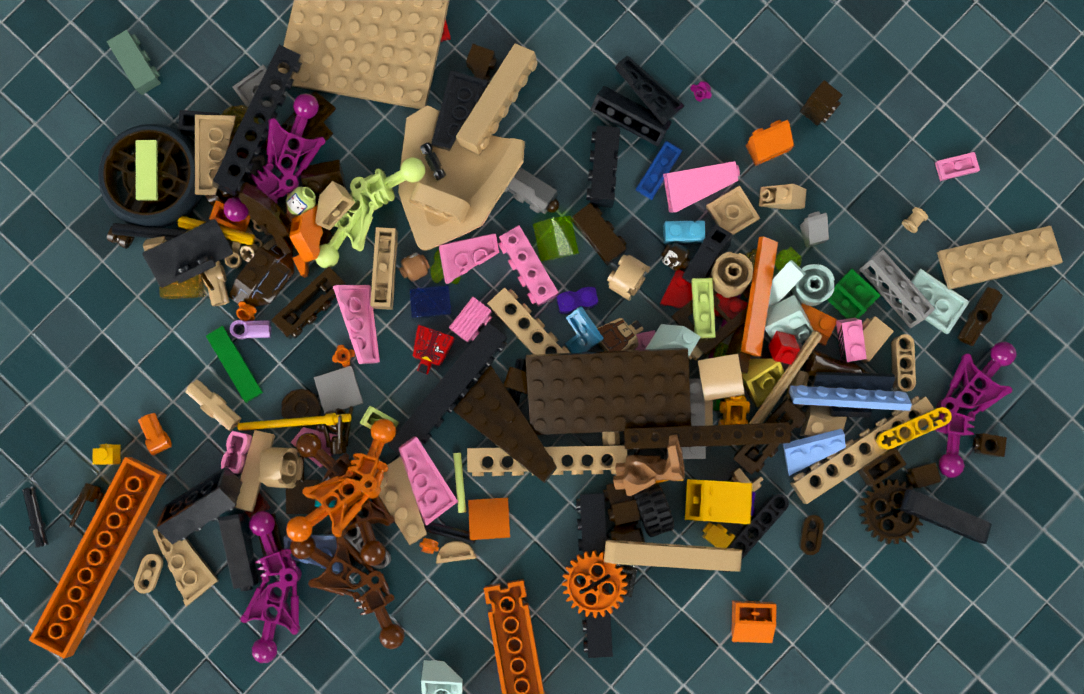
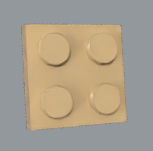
[706,186,760,236]

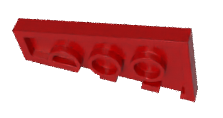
[660,270,748,320]

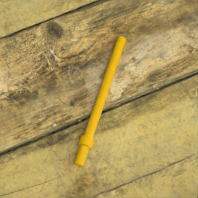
[237,413,351,431]

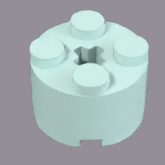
[791,264,834,306]

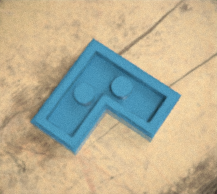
[565,306,604,353]

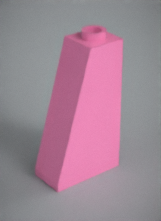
[663,161,740,212]

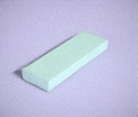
[768,260,806,308]

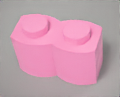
[221,431,252,474]

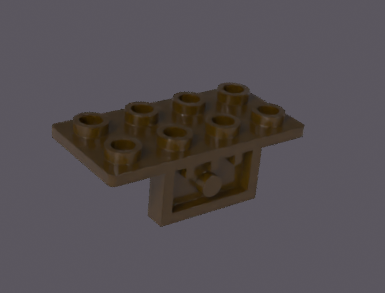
[262,91,336,164]

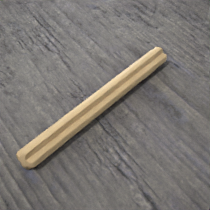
[749,331,822,424]

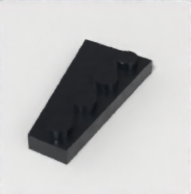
[615,56,685,126]
[431,71,488,151]

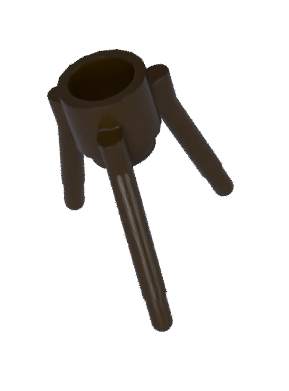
[322,406,353,454]
[69,483,103,528]

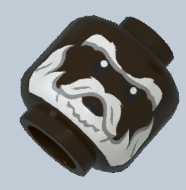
[661,242,691,271]

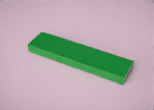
[206,326,263,403]

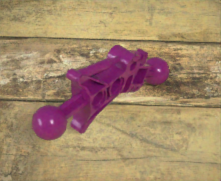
[224,93,325,222]
[935,341,1017,478]
[240,511,302,663]

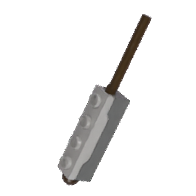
[504,167,559,214]

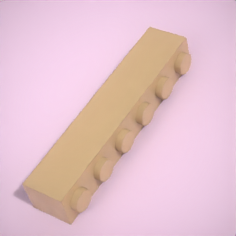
[456,44,537,155]

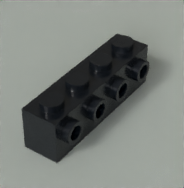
[590,86,672,147]

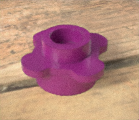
[690,81,712,102]

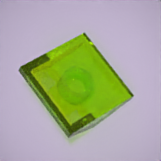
[533,216,579,262]

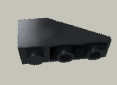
[682,225,732,284]

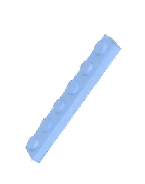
[789,385,912,411]

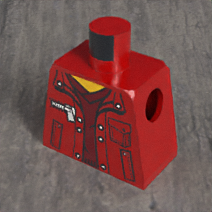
[413,325,455,375]

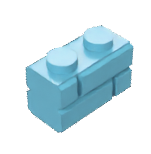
[663,221,705,244]

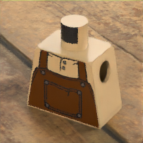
[597,318,643,351]

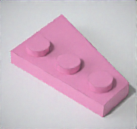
[439,233,499,284]

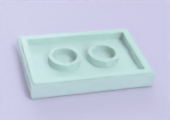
[898,269,970,334]

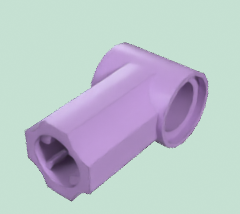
[230,320,271,340]

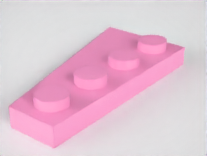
[398,436,458,525]

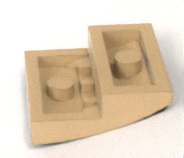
[698,354,745,401]

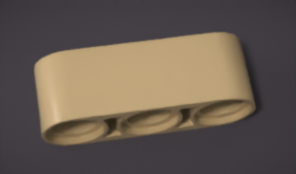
[891,334,916,392]

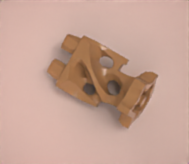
[613,434,685,496]

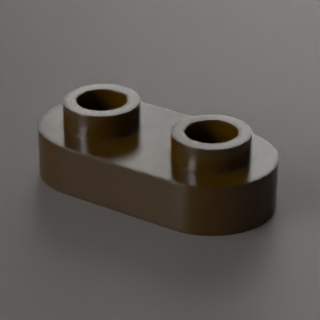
[799,515,824,555]

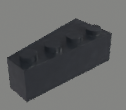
[586,126,620,208]

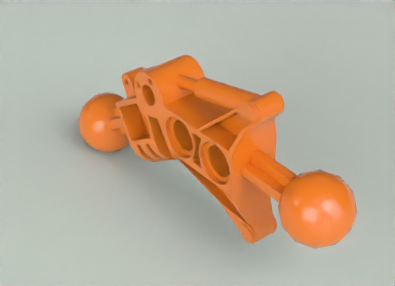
[286,419,396,542]

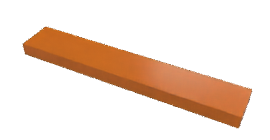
[741,236,778,357]

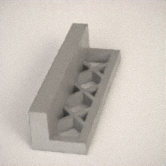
[859,250,935,328]

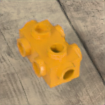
[718,395,750,425]

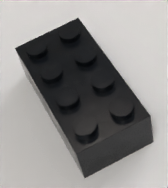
[156,466,242,545]

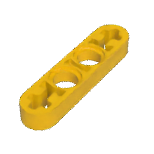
[876,407,952,450]

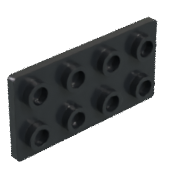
[142,219,233,288]
[811,372,896,417]

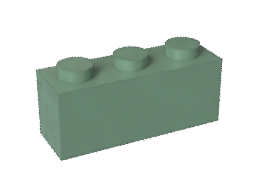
[107,30,161,95]

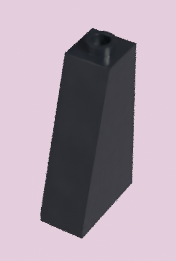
[218,513,258,592]

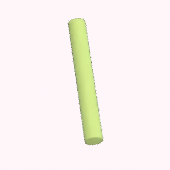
[453,453,466,513]

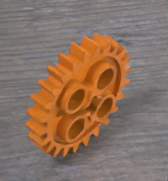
[562,550,628,618]

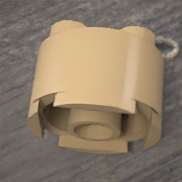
[709,252,753,298]
[607,254,650,301]
[258,447,303,488]

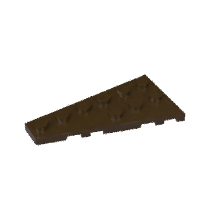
[453,365,557,483]

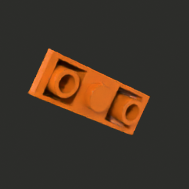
[289,204,323,262]

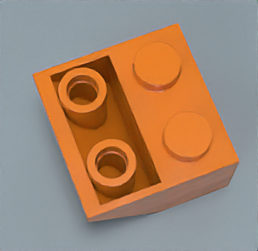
[746,120,794,166]
[731,600,776,643]

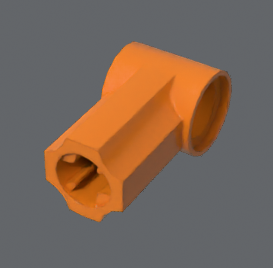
[138,413,172,456]

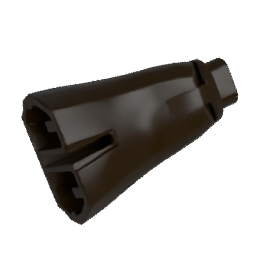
[802,348,870,376]

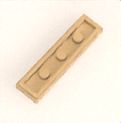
[235,430,275,512]

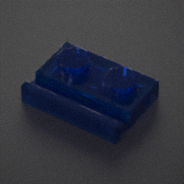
[409,285,452,318]

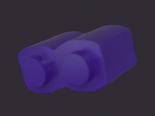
[556,287,598,314]

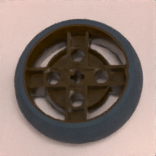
[98,124,202,228]

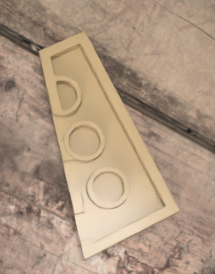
[195,115,236,195]
[153,529,219,606]

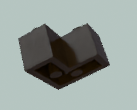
[603,483,640,525]

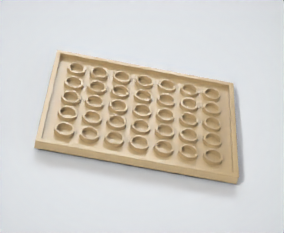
[278,0,450,109]

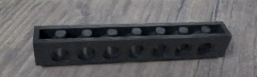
[212,44,302,196]

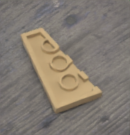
[379,457,427,545]

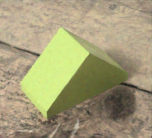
[360,406,399,429]

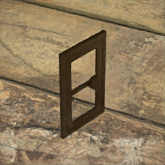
[671,274,751,355]

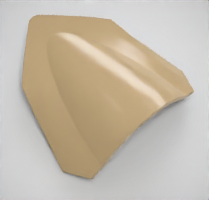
[398,105,525,251]

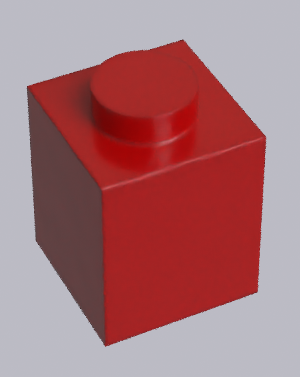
[768,331,800,365]

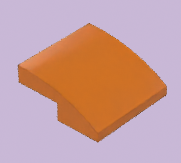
[468,498,510,540]

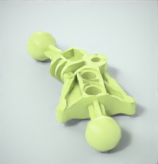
[315,157,426,268]

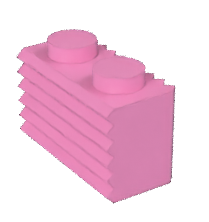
[449,297,493,343]

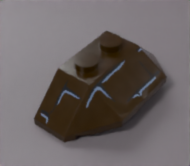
[229,237,295,307]

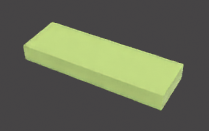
[136,140,158,200]
[692,278,716,338]

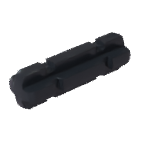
[420,142,446,180]

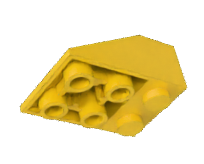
[685,479,752,524]

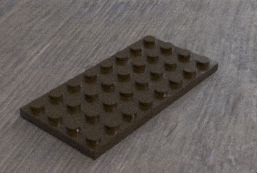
[526,348,691,435]

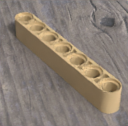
[604,540,742,571]

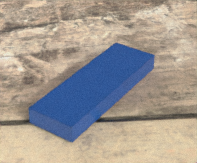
[636,141,683,200]

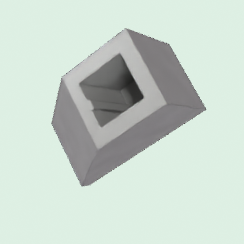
[800,212,829,248]

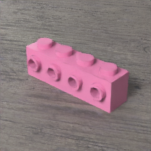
[498,225,559,307]

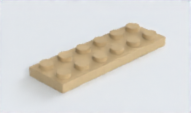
[937,226,1063,290]

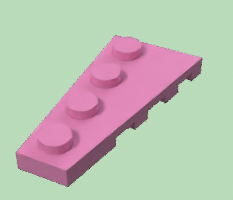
[333,285,380,364]

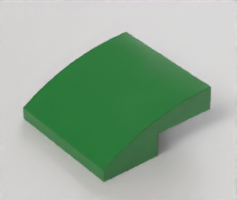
[827,268,881,319]

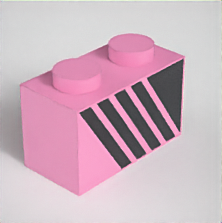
[836,318,867,362]

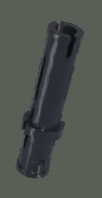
[22,487,49,548]

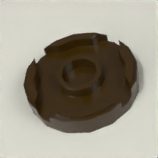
[281,389,321,428]

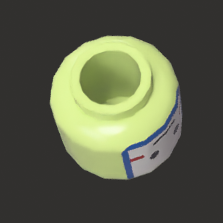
[286,187,316,215]

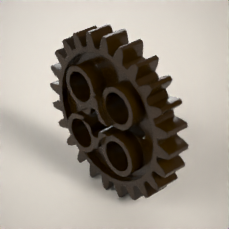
[859,479,923,544]

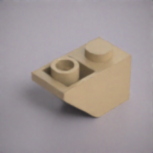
[759,184,806,210]

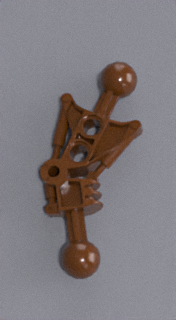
[296,433,394,566]
[290,536,405,649]

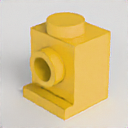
[92,444,121,465]
[702,522,735,548]

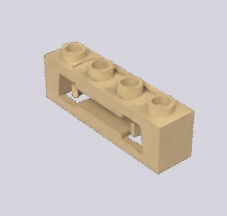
[370,227,398,310]

